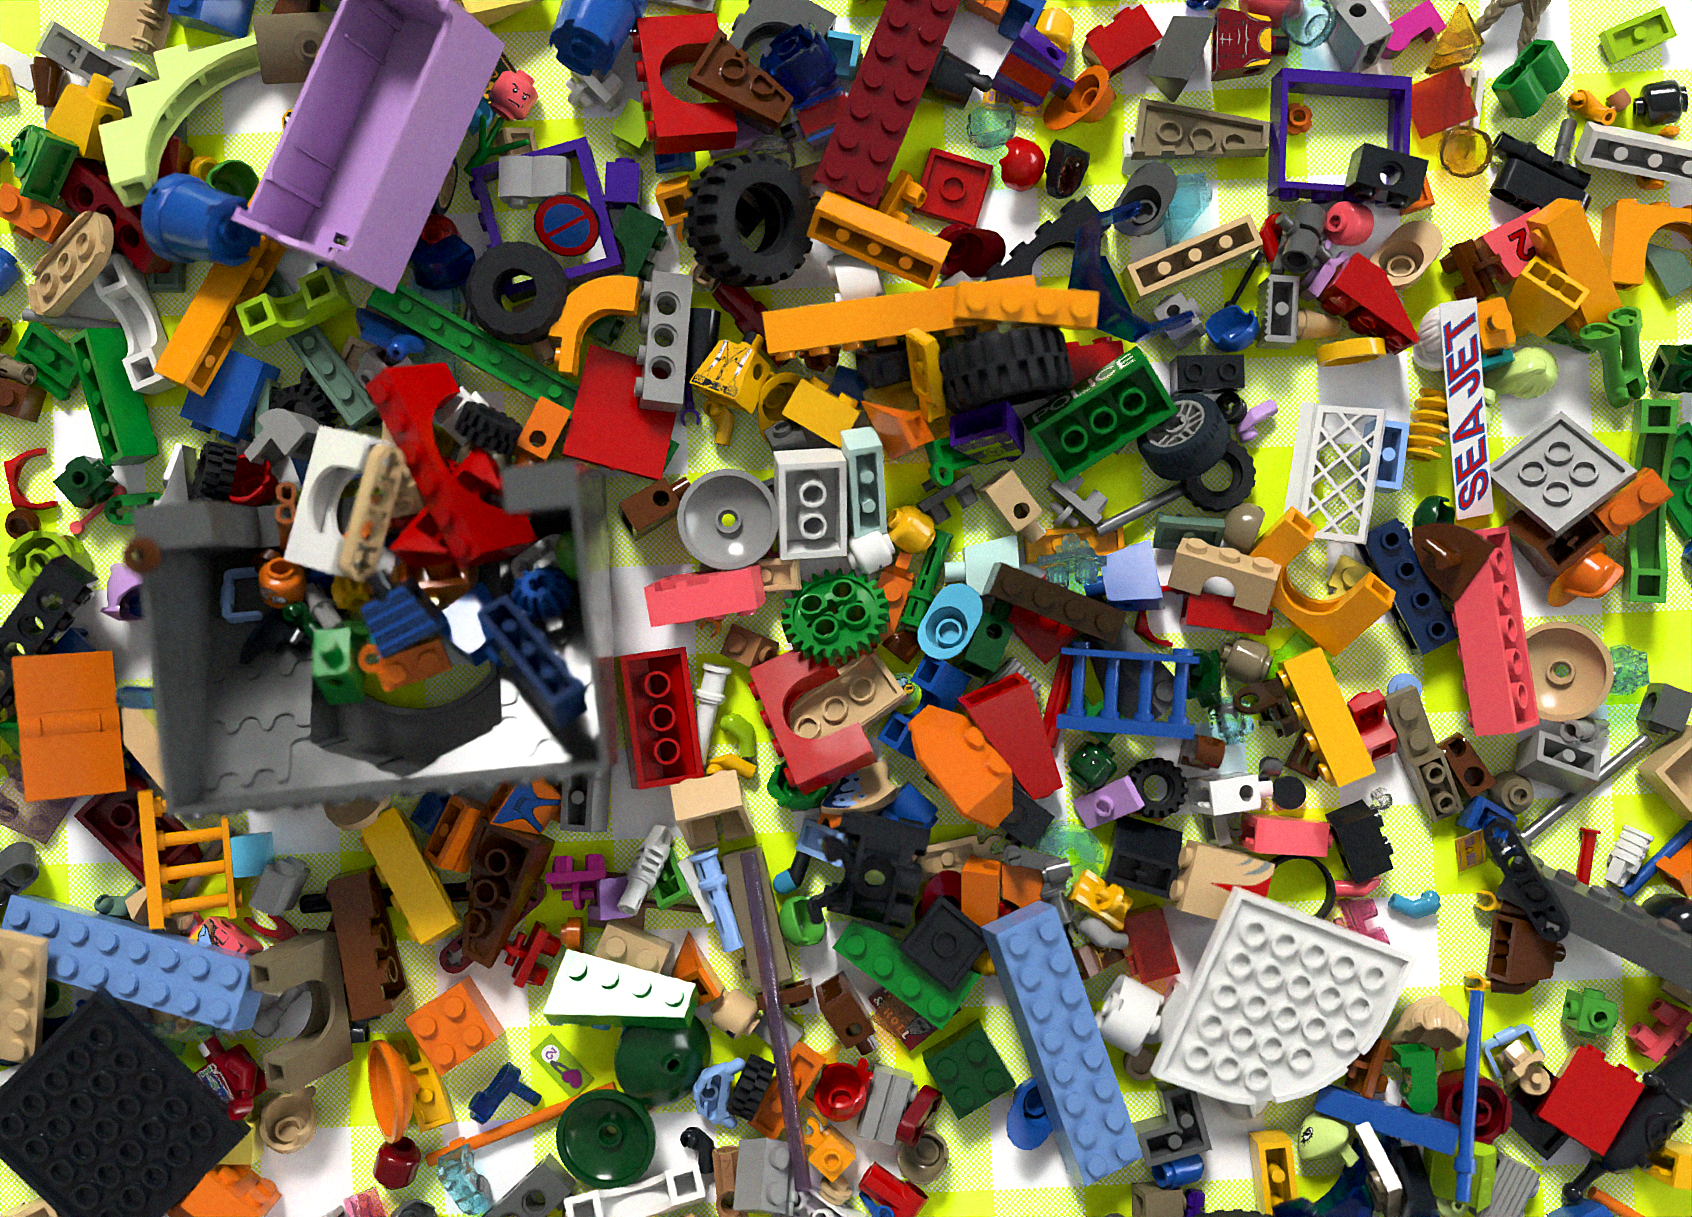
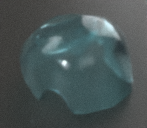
[1281,0,1336,49]
[966,103,1017,150]

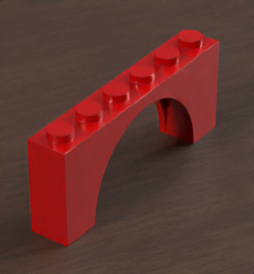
[365,362,539,569]

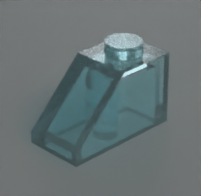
[1163,172,1212,249]

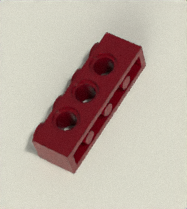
[59,157,174,274]

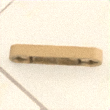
[339,444,405,581]

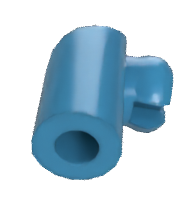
[1388,890,1441,919]

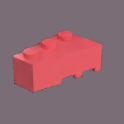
[644,563,766,627]

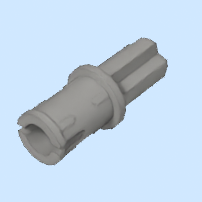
[304,583,345,629]
[1559,716,1610,743]

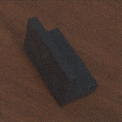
[1384,1136,1438,1217]

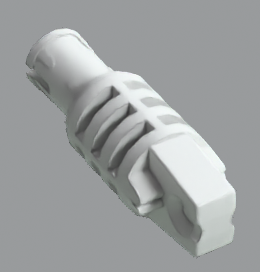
[617,825,673,916]

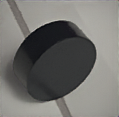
[1271,776,1306,810]

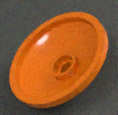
[367,1039,418,1144]

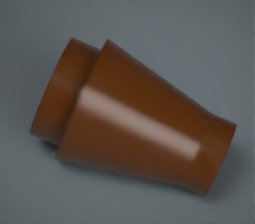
[30,56,66,108]

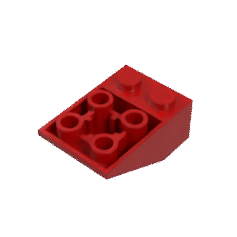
[1315,252,1420,355]

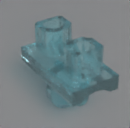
[1037,533,1107,588]

